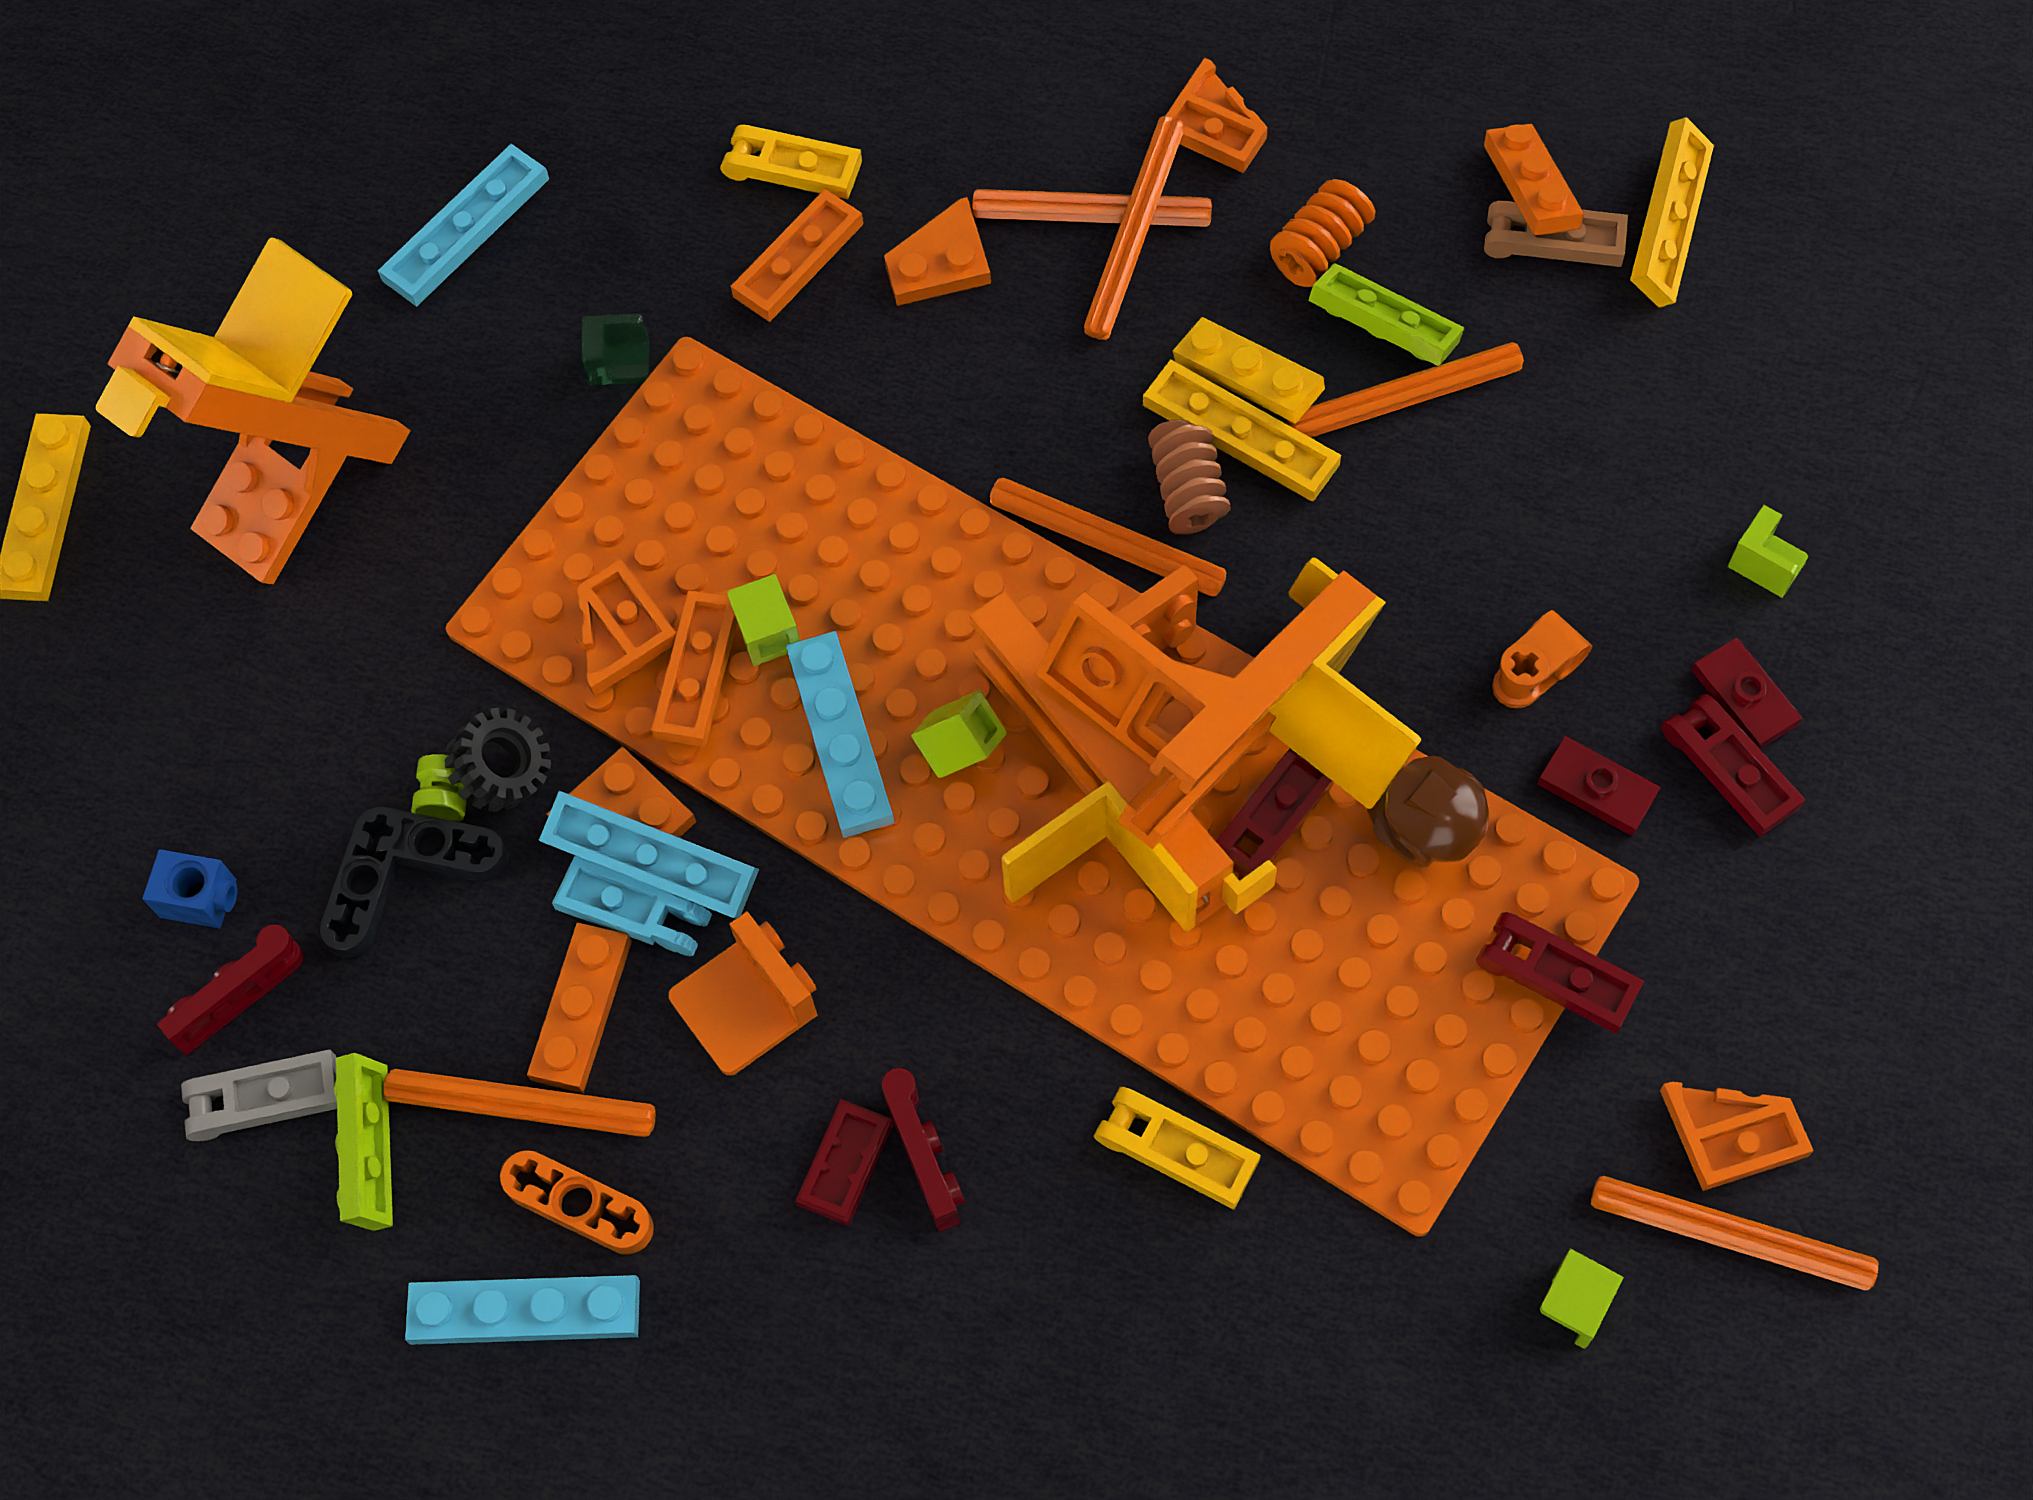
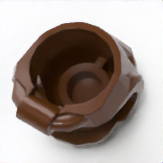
[1367,755,1489,868]

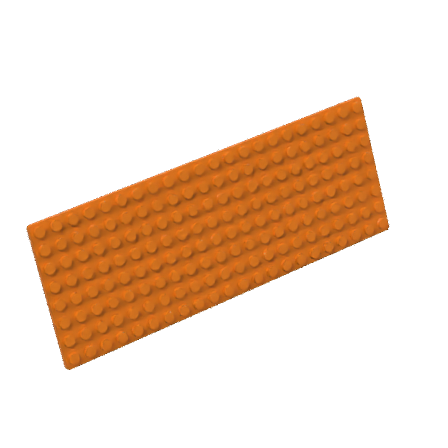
[446,337,1639,1237]

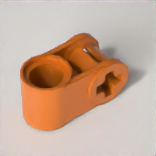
[1492,610,1592,709]

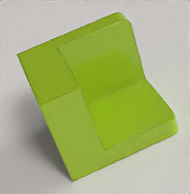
[1728,505,1808,598]
[727,574,800,666]
[910,689,1007,778]
[1540,1248,1624,1349]

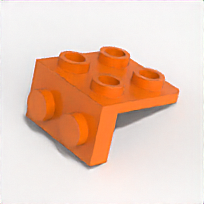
[669,911,818,1076]

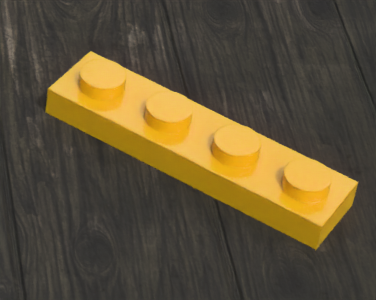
[1630,117,1714,307]
[1143,359,1341,502]
[0,413,91,601]

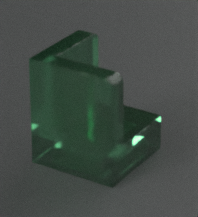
[582,314,650,385]

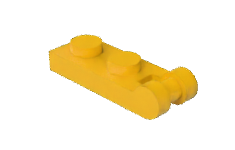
[720,125,862,200]
[1094,1087,1261,1210]

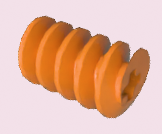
[1270,179,1376,287]

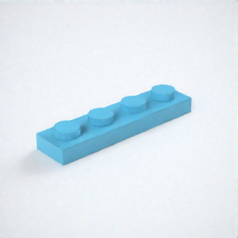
[378,144,549,307]
[786,631,894,838]
[539,791,759,919]
[405,1275,640,1345]

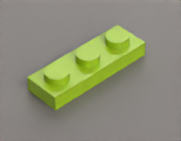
[1308,263,1464,366]
[334,1053,393,1231]

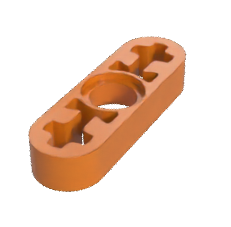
[500,1151,654,1255]

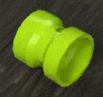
[411,754,467,822]

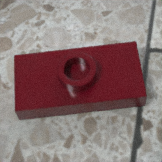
[1691,638,1803,749]
[1537,736,1661,837]
[795,1099,893,1226]

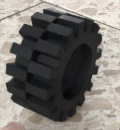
[445,708,551,812]

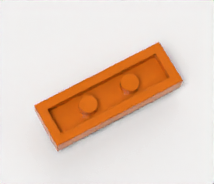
[1484,124,1584,236]
[730,189,864,322]
[651,590,737,747]
[527,923,632,1093]

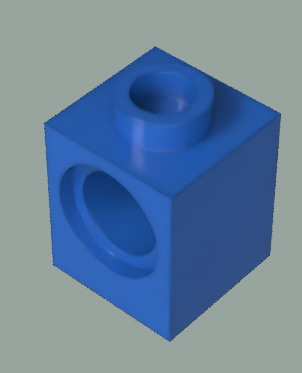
[142,849,237,928]

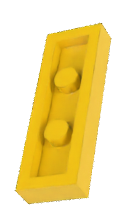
[1173,317,1325,424]

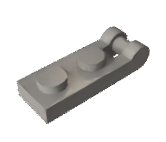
[181,1049,337,1141]

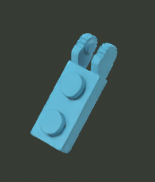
[552,856,712,957]

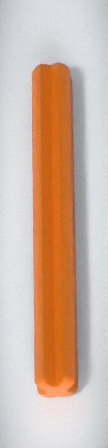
[1084,116,1184,340]
[972,189,1212,227]
[1286,342,1524,438]
[990,478,1226,597]
[383,1069,656,1137]
[1591,1176,1878,1291]

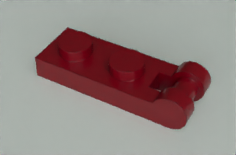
[1661,694,1806,837]
[1216,748,1334,881]
[1476,912,1644,1034]
[157,924,304,1056]
[882,1068,965,1232]

